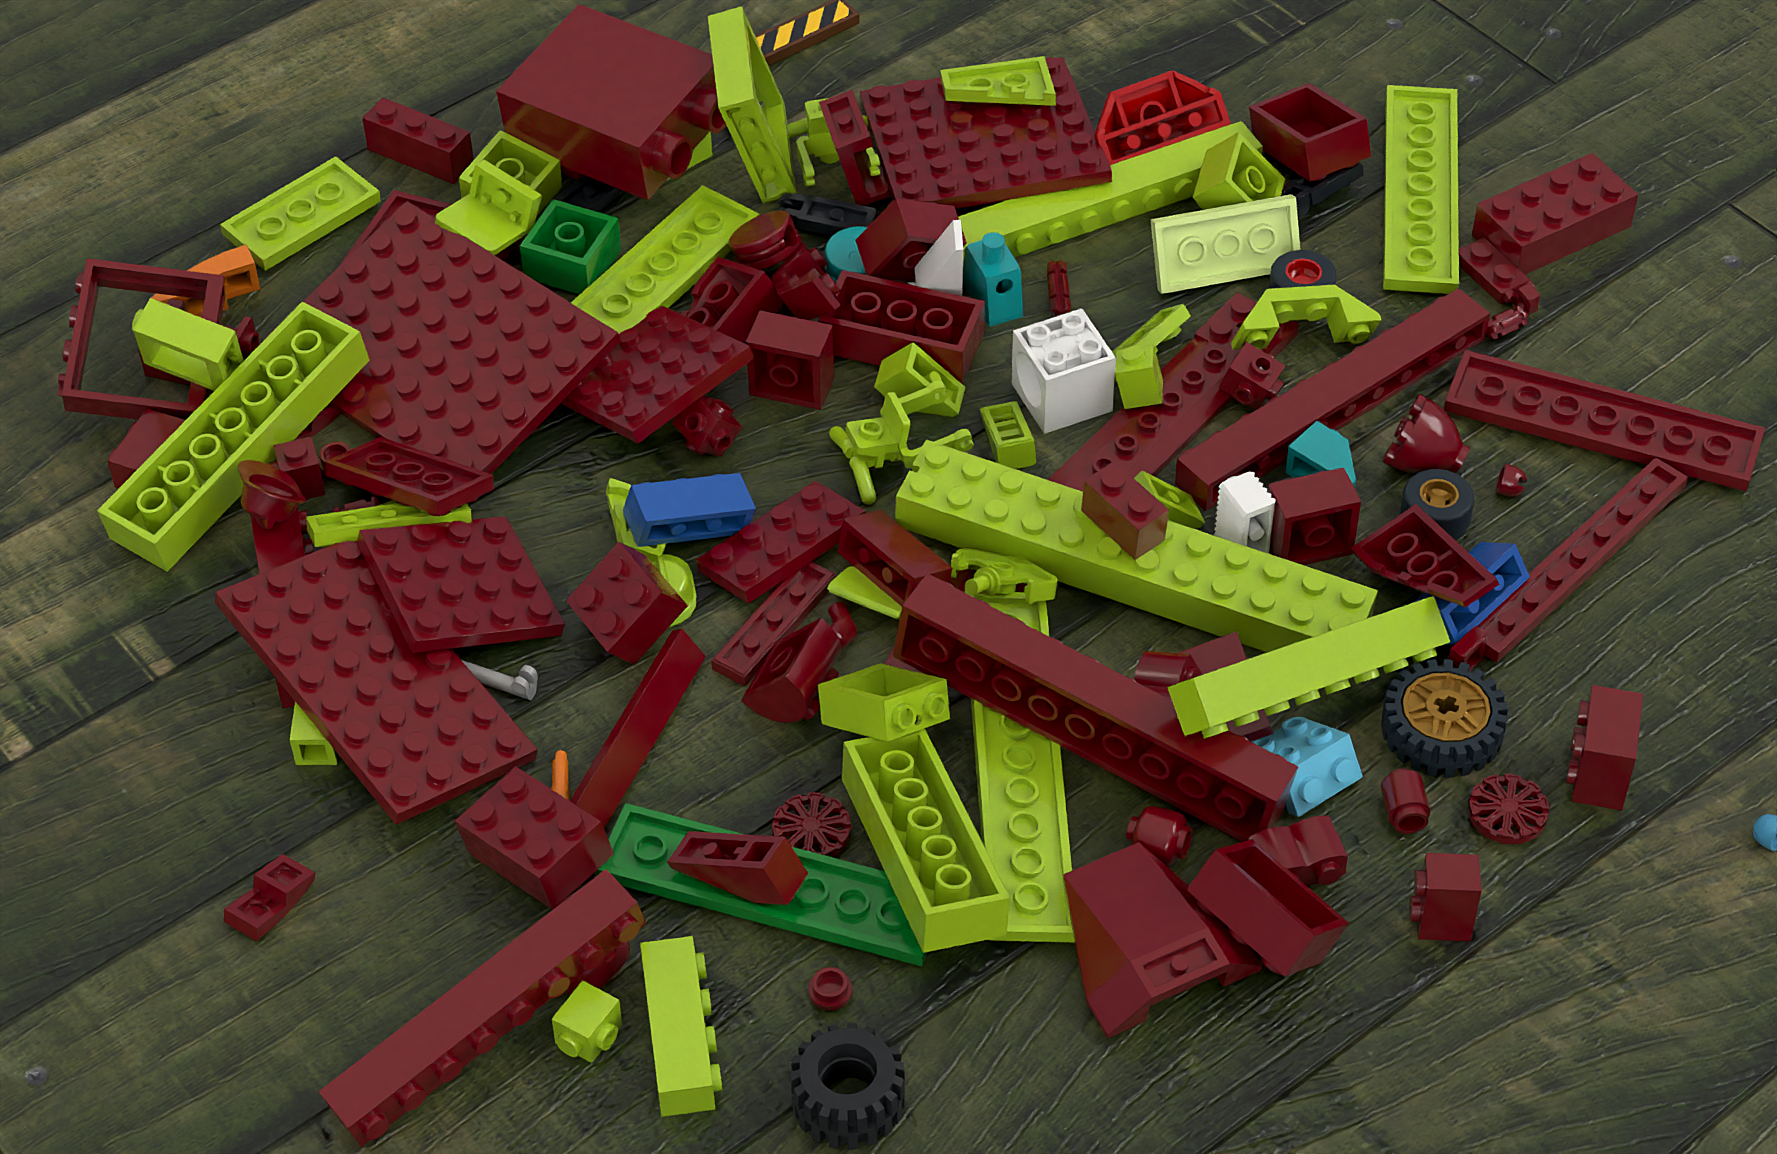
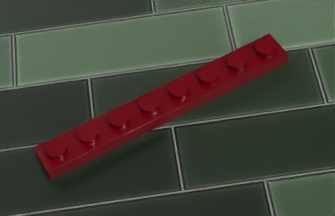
[1477,458,1688,663]

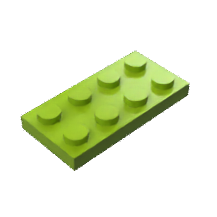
[220,156,381,271]

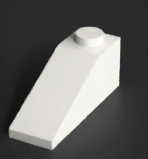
[908,220,963,296]

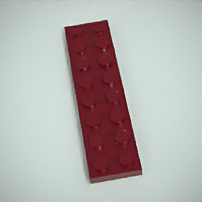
[1443,350,1765,491]

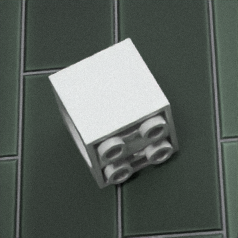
[1012,308,1116,434]

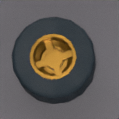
[1400,469,1474,540]

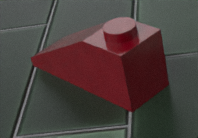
[667,831,808,905]

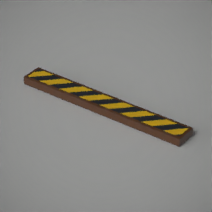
[755,0,860,66]

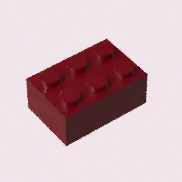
[1249,83,1371,182]
[455,766,614,910]
[1187,839,1349,976]

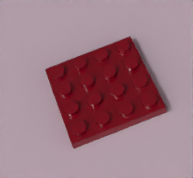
[561,306,754,443]
[357,516,565,653]

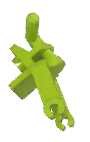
[787,98,880,186]
[829,381,974,505]

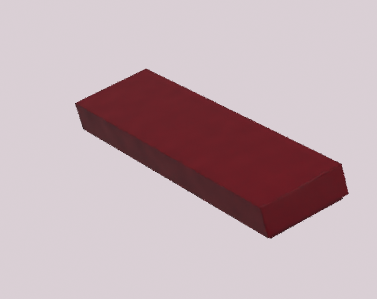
[711,561,836,686]

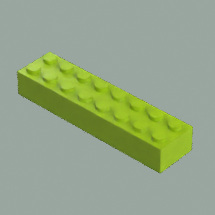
[97,301,370,572]

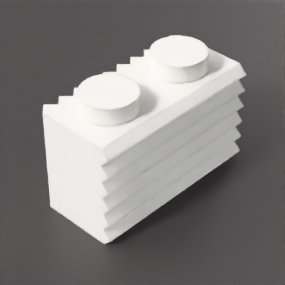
[1214,471,1276,554]

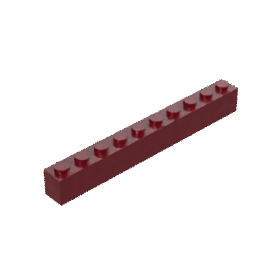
[1175,288,1490,511]

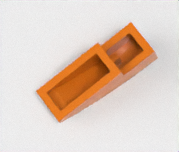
[151,244,260,318]

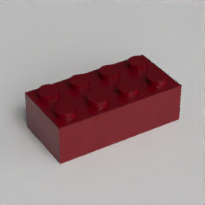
[1472,153,1638,275]
[818,270,985,384]

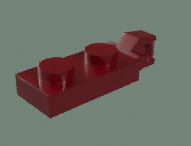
[1459,237,1541,315]

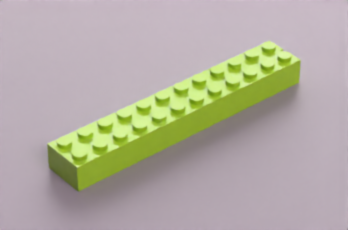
[895,440,1378,652]

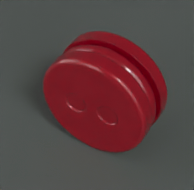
[729,210,801,270]

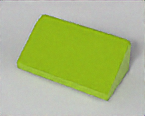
[827,566,902,620]

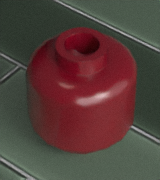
[1126,806,1193,866]

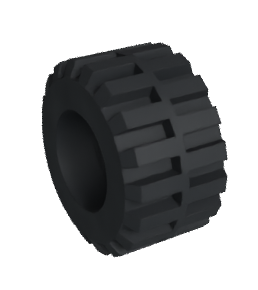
[790,1023,905,1149]

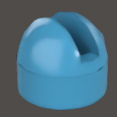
[1753,814,1777,851]

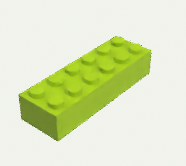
[842,728,1010,953]

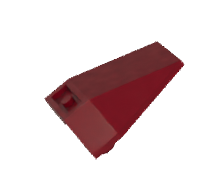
[1062,842,1262,1038]

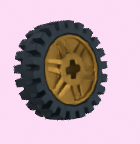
[1381,659,1508,778]

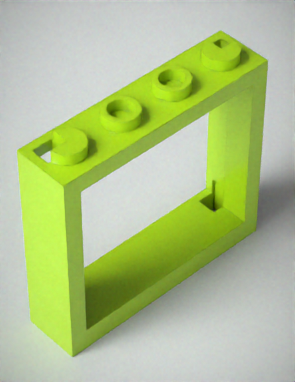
[708,6,797,203]

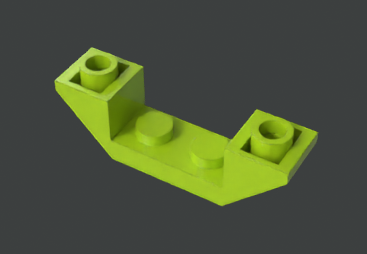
[1231,285,1382,350]

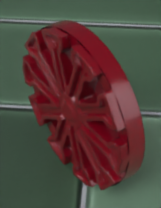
[1468,773,1549,844]
[772,792,852,858]

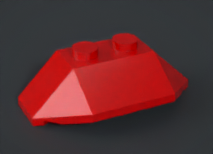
[1094,70,1231,165]

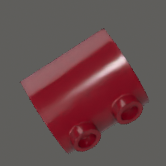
[741,618,841,723]

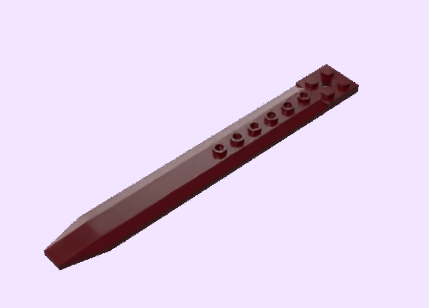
[884,292,1299,674]

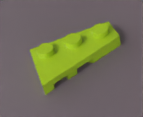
[940,56,1056,106]

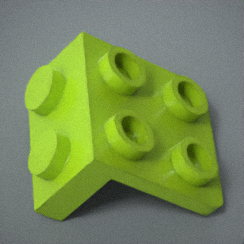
[435,160,542,255]

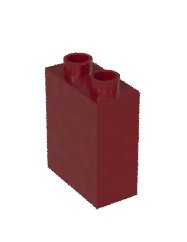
[496,4,726,200]

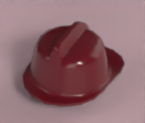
[238,460,306,530]

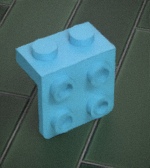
[1252,717,1363,817]

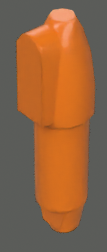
[551,750,570,800]

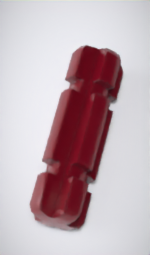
[1047,260,1071,318]

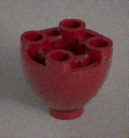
[1382,394,1470,474]

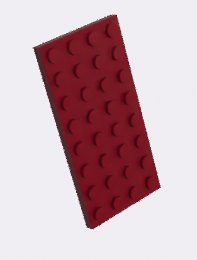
[215,541,538,825]

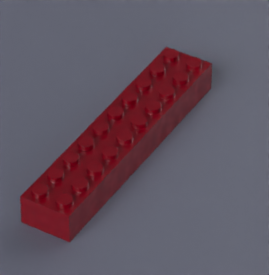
[893,573,1299,842]

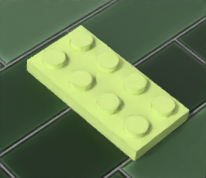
[1150,194,1301,294]

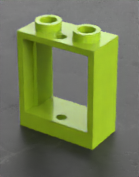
[132,298,244,391]
[818,663,950,742]

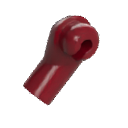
[828,602,857,650]

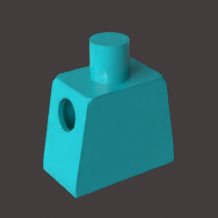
[962,232,1023,327]

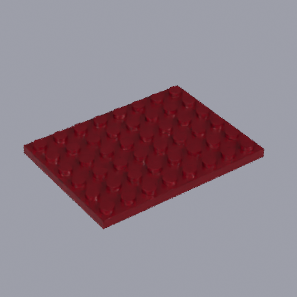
[253,201,621,474]

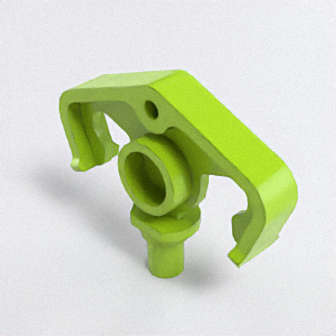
[951,548,1058,605]

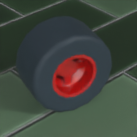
[1269,250,1337,320]

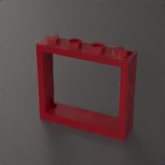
[57,258,226,420]

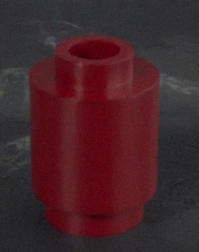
[1380,769,1430,834]

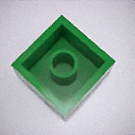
[520,199,621,294]

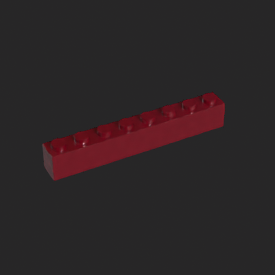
[318,869,647,1147]

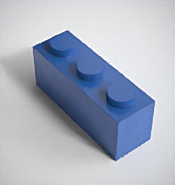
[623,473,756,547]
[1413,542,1530,645]

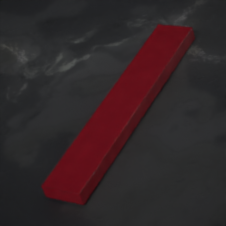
[570,628,706,828]

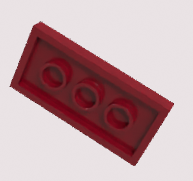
[325,437,494,516]
[696,481,866,604]

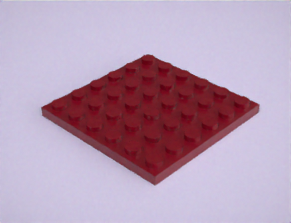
[859,57,1112,209]

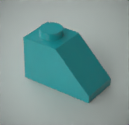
[1285,421,1356,488]

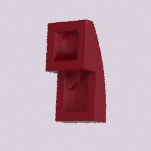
[223,854,315,941]

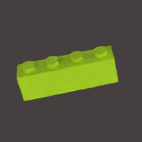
[640,936,722,1117]

